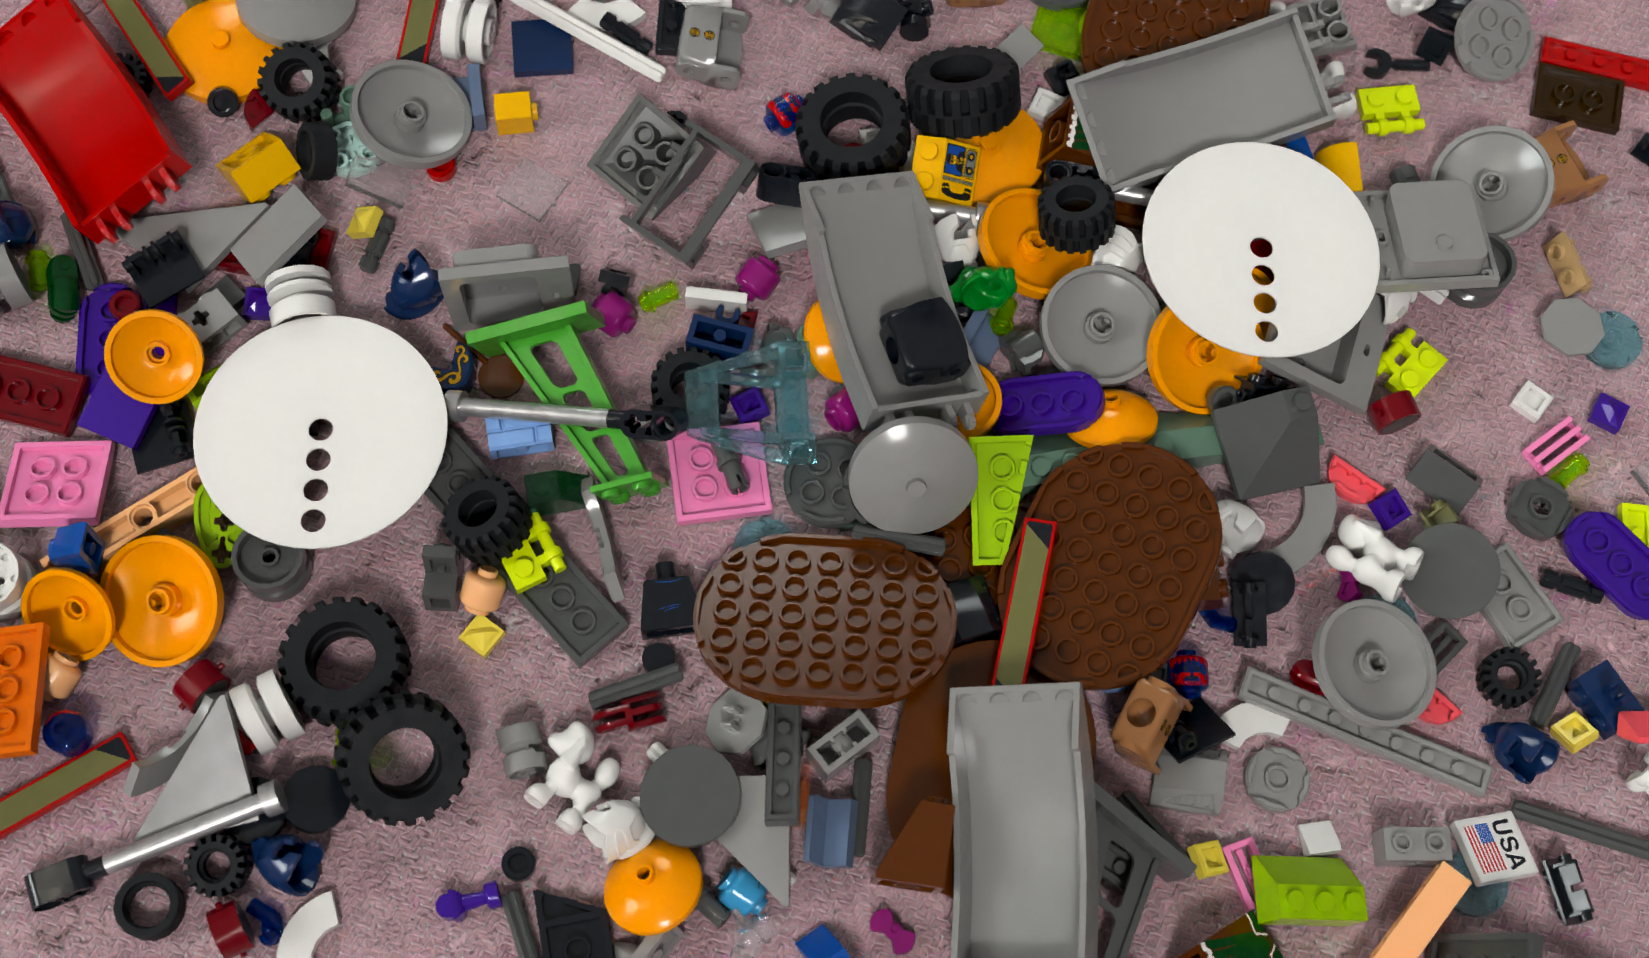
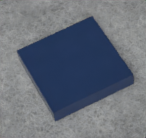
[511,19,574,78]

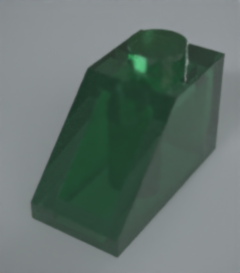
[523,470,590,516]

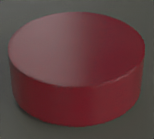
[109,290,143,321]

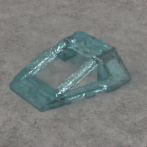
[684,341,817,465]

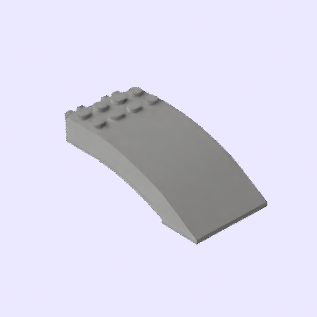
[1066,6,1352,193]
[798,171,989,431]
[946,682,1099,958]

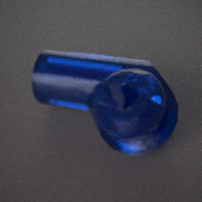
[246,897,284,946]

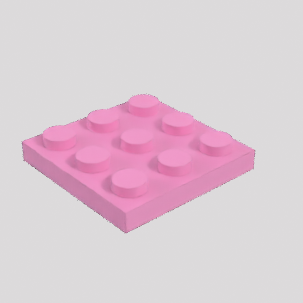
[667,422,772,526]
[0,440,115,528]

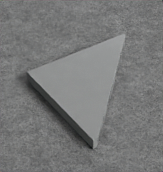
[115,203,270,294]
[131,693,261,844]
[717,775,791,908]

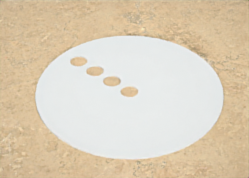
[1142,142,1380,358]
[193,315,448,549]

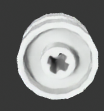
[440,0,497,65]
[229,668,306,755]

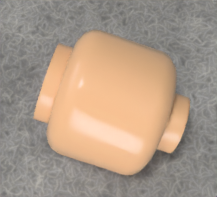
[459,565,506,616]
[43,650,82,702]

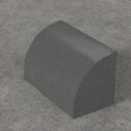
[1405,443,1484,515]

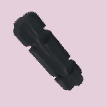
[599,12,653,56]
[1540,569,1604,604]

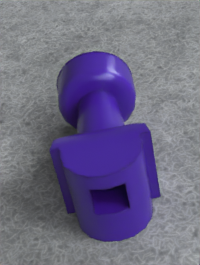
[435,880,503,923]

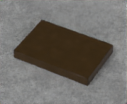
[1529,62,1625,136]

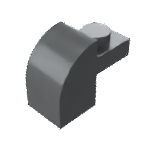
[422,543,463,612]

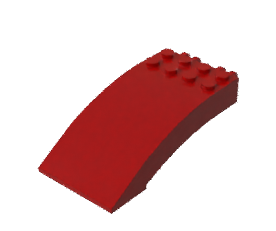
[0,0,192,245]

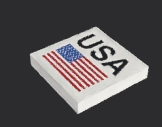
[1450,811,1539,887]

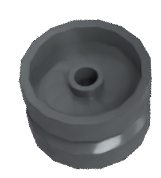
[1447,232,1517,309]
[231,531,313,602]

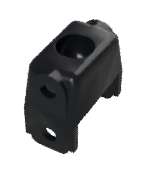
[879,297,971,387]

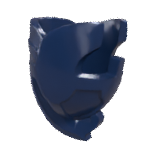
[0,200,38,253]
[383,248,444,320]
[1481,722,1560,785]
[251,834,324,897]

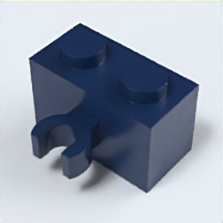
[685,305,754,370]
[1565,660,1645,740]

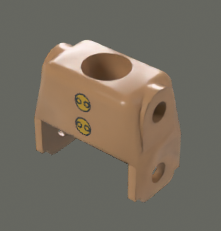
[1533,120,1609,208]
[1111,676,1193,775]

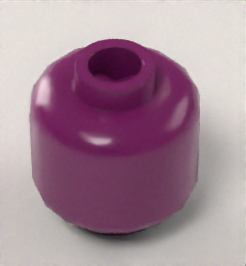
[735,255,780,302]
[591,292,637,338]
[824,387,860,432]

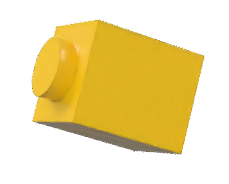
[493,91,539,135]

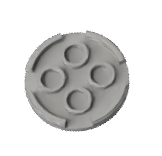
[1454,0,1535,82]

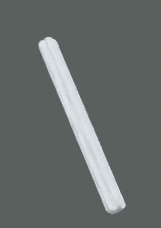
[510,0,667,82]

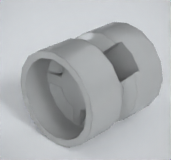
[496,721,549,780]

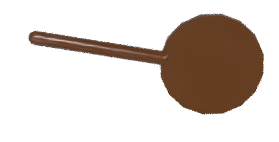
[443,323,525,399]

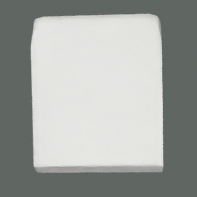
[1297,820,1342,857]

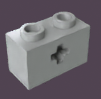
[176,288,248,359]
[806,709,880,783]
[1372,827,1453,867]

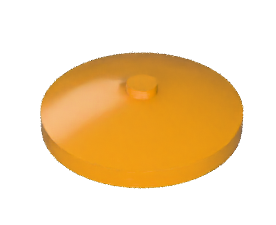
[166,0,283,104]
[930,108,1043,206]
[977,188,1094,300]
[1146,306,1264,415]
[99,535,224,667]

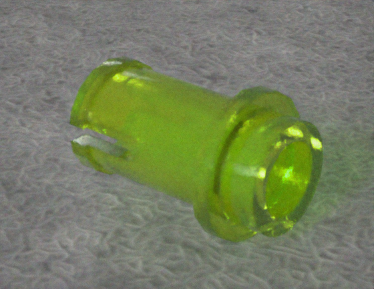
[24,250,51,291]
[638,281,679,313]
[990,297,1018,336]
[1549,453,1590,490]

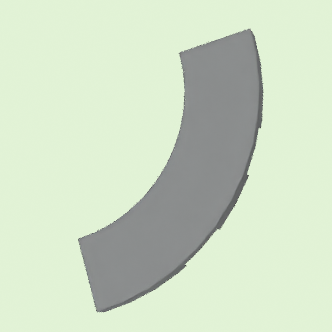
[581,476,625,603]
[1266,483,1336,574]
[123,690,234,798]

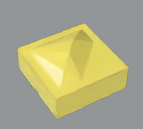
[346,206,384,239]
[458,615,506,659]
[1550,711,1599,755]
[1187,839,1230,880]

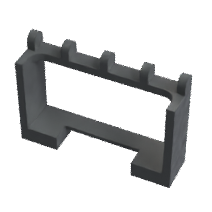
[619,119,760,270]

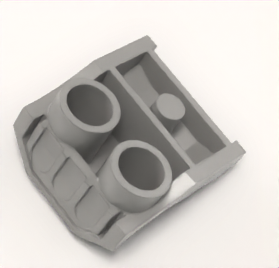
[1285,0,1357,57]
[1148,747,1228,816]

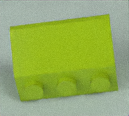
[1251,855,1368,927]

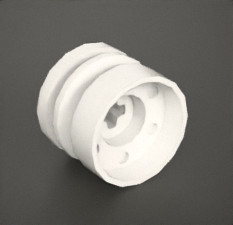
[264,265,337,328]
[0,543,38,621]

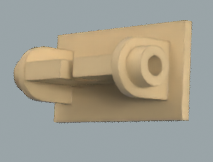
[1542,231,1593,298]

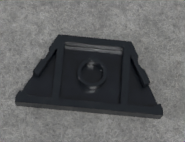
[533,890,614,958]

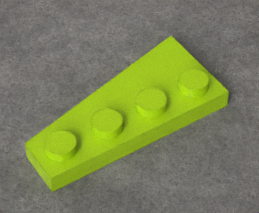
[969,435,1034,566]

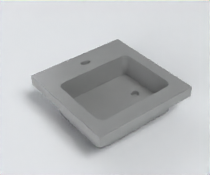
[1354,180,1500,294]
[438,243,576,332]
[1258,294,1390,414]

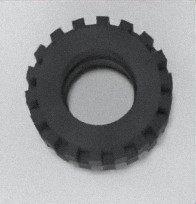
[257,41,342,124]
[1037,175,1116,254]
[650,346,730,430]
[441,475,533,565]

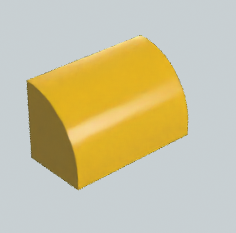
[1314,142,1363,193]

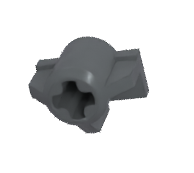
[999,329,1045,376]

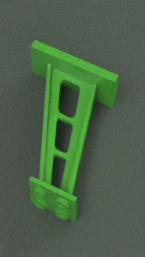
[465,300,670,505]

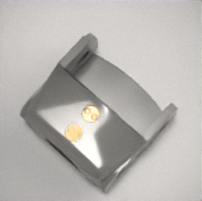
[675,5,750,91]

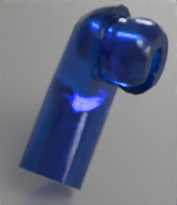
[1198,609,1237,633]

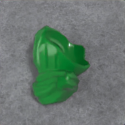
[949,266,1017,311]

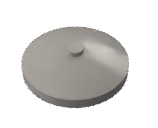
[236,0,357,48]
[349,60,472,169]
[1430,125,1555,242]
[1039,265,1161,387]
[848,416,979,535]
[1312,599,1437,730]

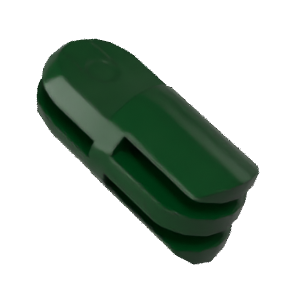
[47,254,80,324]

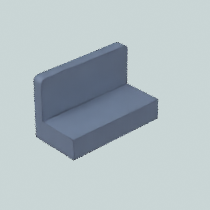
[453,63,488,132]
[963,308,1010,369]
[803,794,858,869]

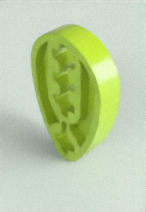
[193,483,244,568]

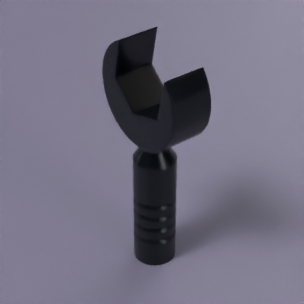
[1362,48,1430,80]

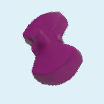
[1337,557,1363,603]
[869,909,915,955]

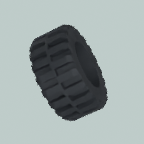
[905,45,1021,140]
[795,73,911,180]
[277,596,412,729]
[334,689,471,826]

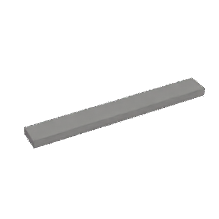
[1236,666,1493,799]

